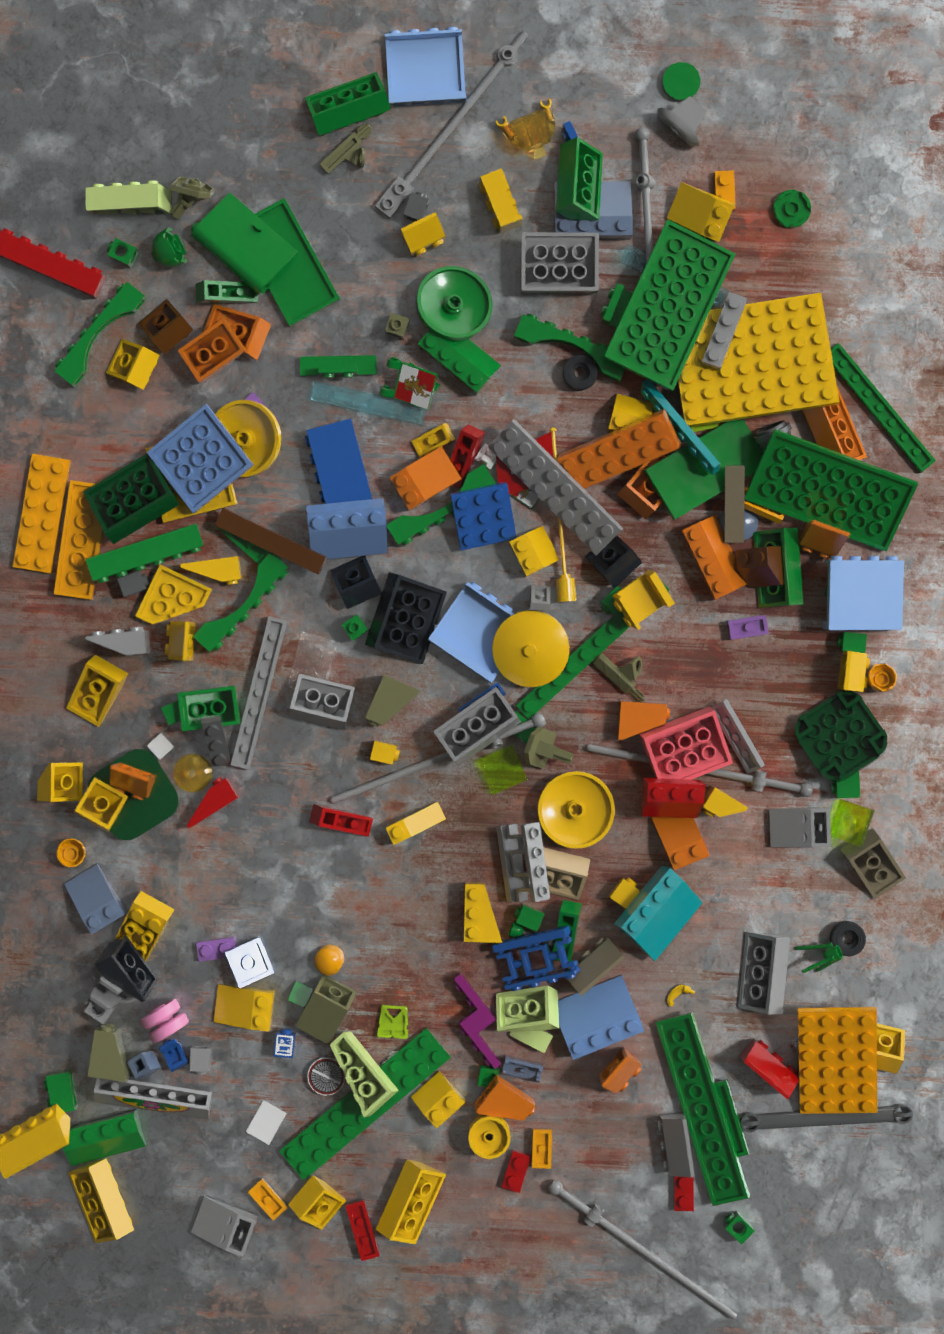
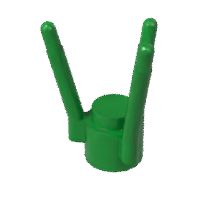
[795,942,843,973]

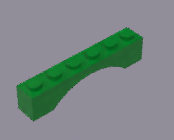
[54,282,147,387]
[514,313,625,382]
[386,464,496,546]
[193,552,289,652]

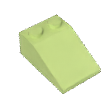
[496,985,559,1032]

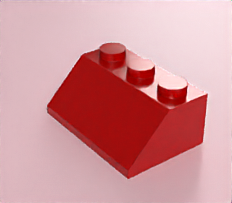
[641,778,705,818]
[739,1038,799,1100]

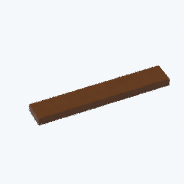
[215,508,327,575]

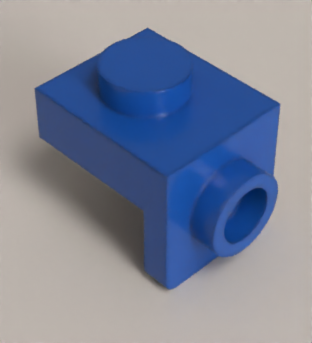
[158,1039,189,1072]

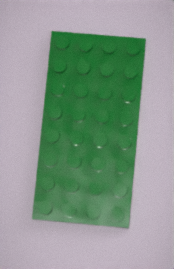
[603,219,736,392]
[744,429,918,552]

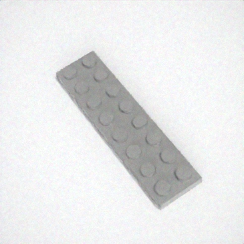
[488,419,623,555]

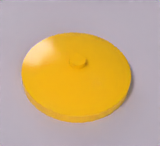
[215,400,281,477]
[492,610,570,687]
[538,771,615,849]

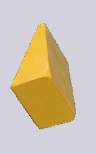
[411,423,455,458]

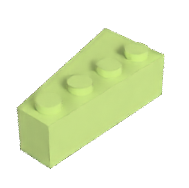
[86,181,172,214]
[330,1031,399,1117]

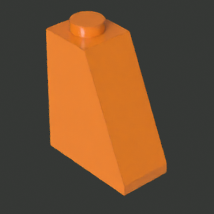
[617,701,670,740]
[474,1075,535,1121]

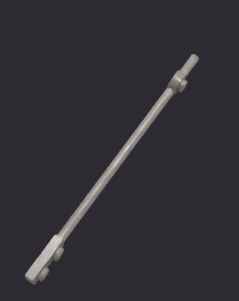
[375,31,529,219]

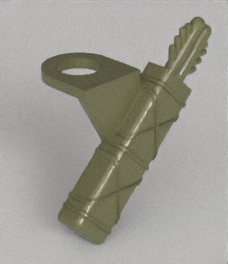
[320,123,372,173]
[593,653,646,703]

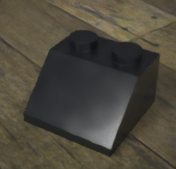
[585,535,643,588]
[330,555,382,609]

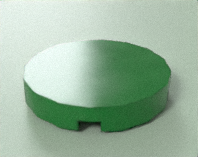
[662,62,701,101]
[773,189,812,229]

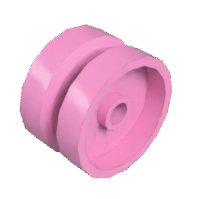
[139,998,190,1044]

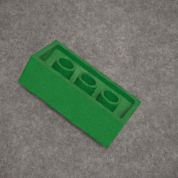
[305,72,391,135]
[556,137,603,221]
[418,330,501,395]
[753,528,803,608]
[63,1109,146,1166]

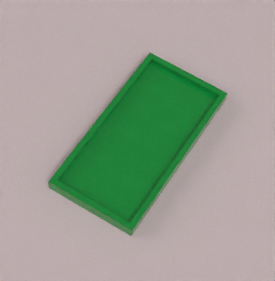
[254,198,340,327]
[644,419,763,521]

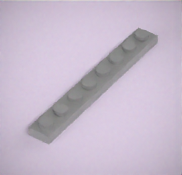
[231,616,288,770]

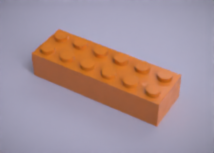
[557,409,680,489]

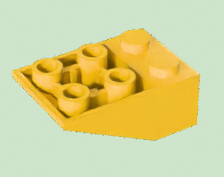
[114,891,175,961]

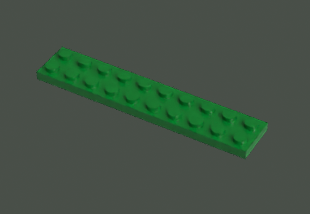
[655,1012,750,1206]
[279,1027,451,1181]

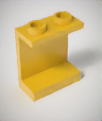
[612,570,675,630]

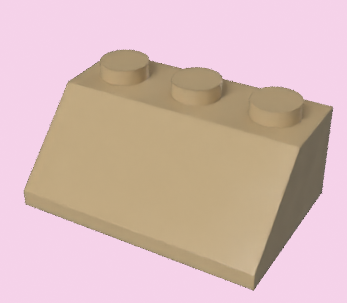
[543,847,590,900]

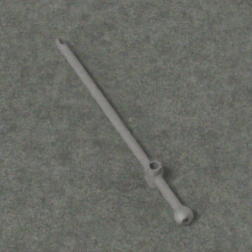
[635,128,656,263]
[330,713,546,804]
[586,744,813,797]
[548,1180,737,1319]

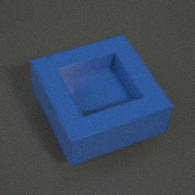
[561,121,578,142]

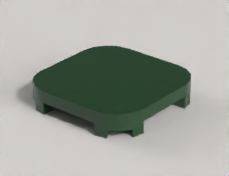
[795,690,887,782]
[88,749,180,840]

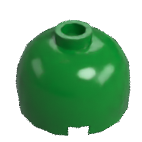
[151,228,187,268]

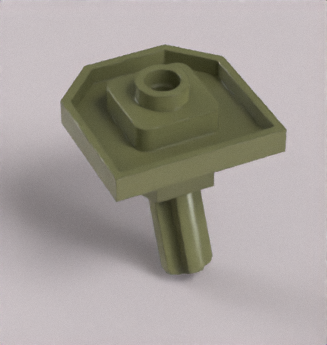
[170,176,214,219]
[524,727,574,769]

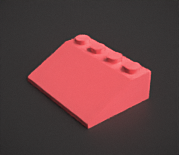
[639,707,733,779]

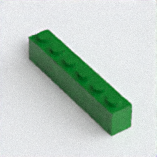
[85,524,204,584]

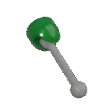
[508,921,554,946]

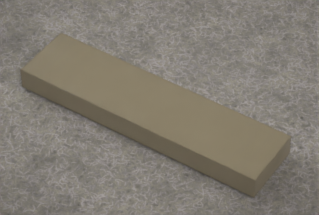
[725,465,745,543]

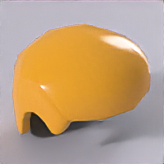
[868,663,897,692]
[56,838,86,868]
[314,944,344,976]

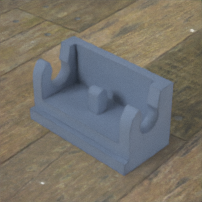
[501,1055,543,1083]

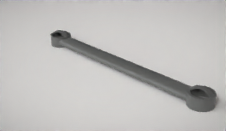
[740,1103,913,1133]

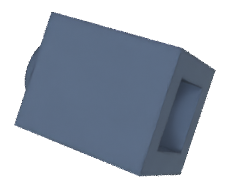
[127,1051,161,1079]

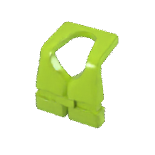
[377,1004,408,1039]

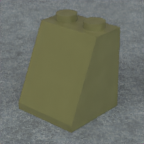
[365,675,420,727]
[295,975,357,1045]
[88,1022,132,1082]

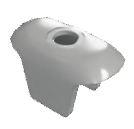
[658,96,706,147]
[89,963,136,1011]

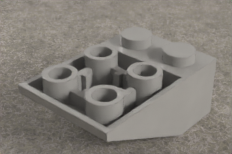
[86,627,151,656]
[769,807,831,847]
[191,1196,258,1257]

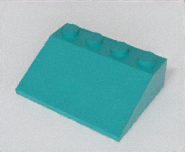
[614,866,703,961]

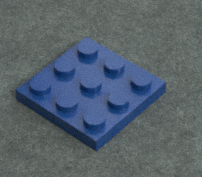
[450,482,517,551]

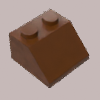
[138,299,193,355]
[736,546,783,588]

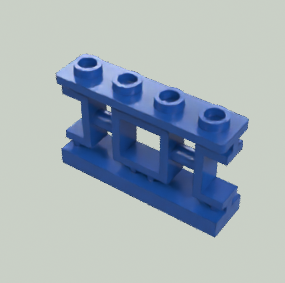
[492,925,580,991]

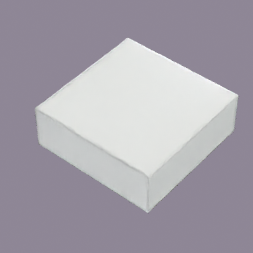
[147,733,174,760]

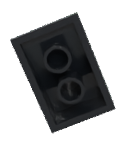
[94,935,159,1002]

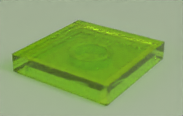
[478,745,528,795]
[830,799,874,847]

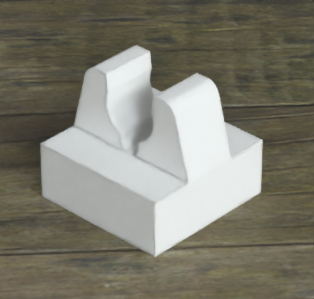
[474,443,496,470]

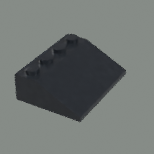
[365,572,447,664]

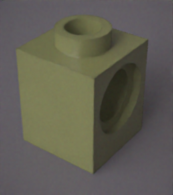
[385,313,410,340]

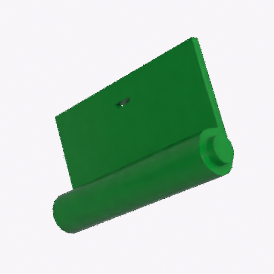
[191,192,298,296]

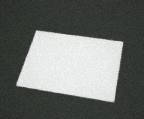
[246,1100,287,1145]

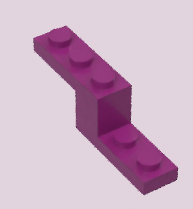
[453,972,501,1069]

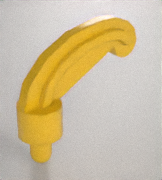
[667,984,695,1006]

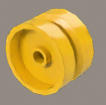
[468,1114,511,1159]

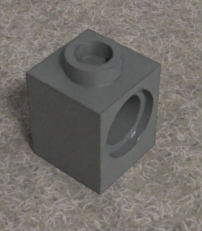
[403,192,429,222]
[117,571,149,598]

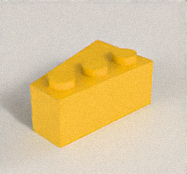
[478,168,523,234]
[464,882,502,943]

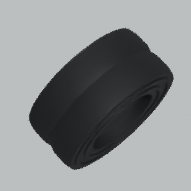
[563,355,598,391]
[830,921,866,957]

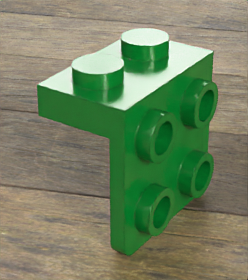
[601,283,632,328]

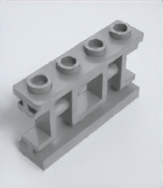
[496,822,550,903]

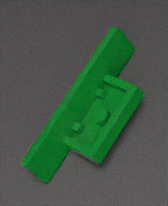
[300,355,377,379]

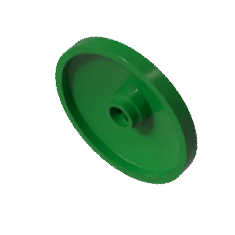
[416,266,493,341]

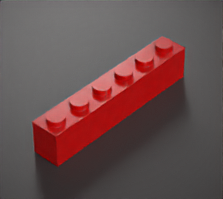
[0,228,106,299]

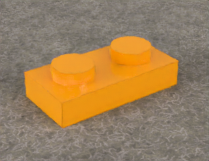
[714,170,735,210]
[532,1128,552,1169]
[248,1178,288,1221]

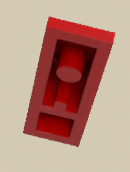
[450,424,485,489]
[187,777,239,828]
[309,804,373,837]

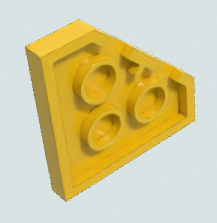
[135,564,213,625]

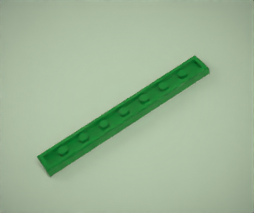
[831,343,936,473]

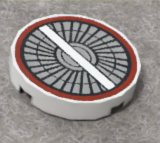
[307,1056,346,1096]

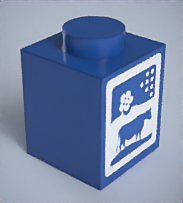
[274,1028,296,1058]

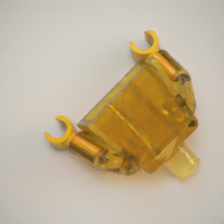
[496,99,556,159]

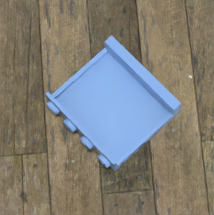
[385,27,466,107]
[823,556,904,630]
[428,582,513,683]

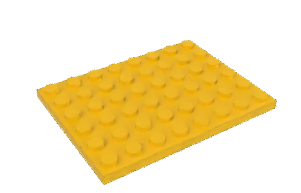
[678,293,839,427]

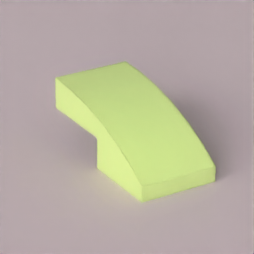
[509,1031,553,1053]

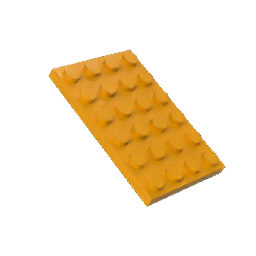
[798,1007,877,1114]

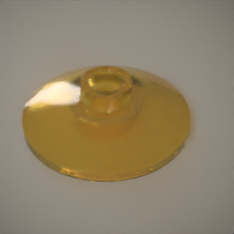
[174,754,212,792]

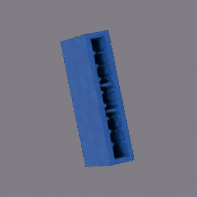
[304,419,372,504]

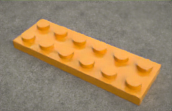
[13,454,71,574]
[54,480,103,600]

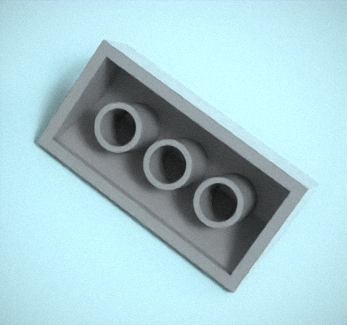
[433,687,521,766]
[738,932,790,1014]

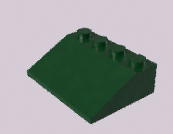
[83,453,180,544]

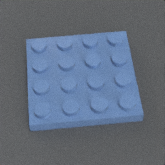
[147,404,254,513]

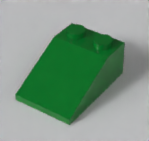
[177,686,241,731]

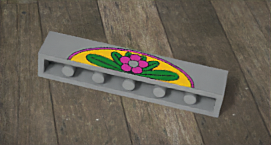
[94,1078,212,1120]

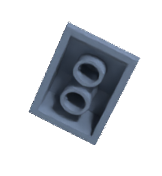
[64,864,127,935]

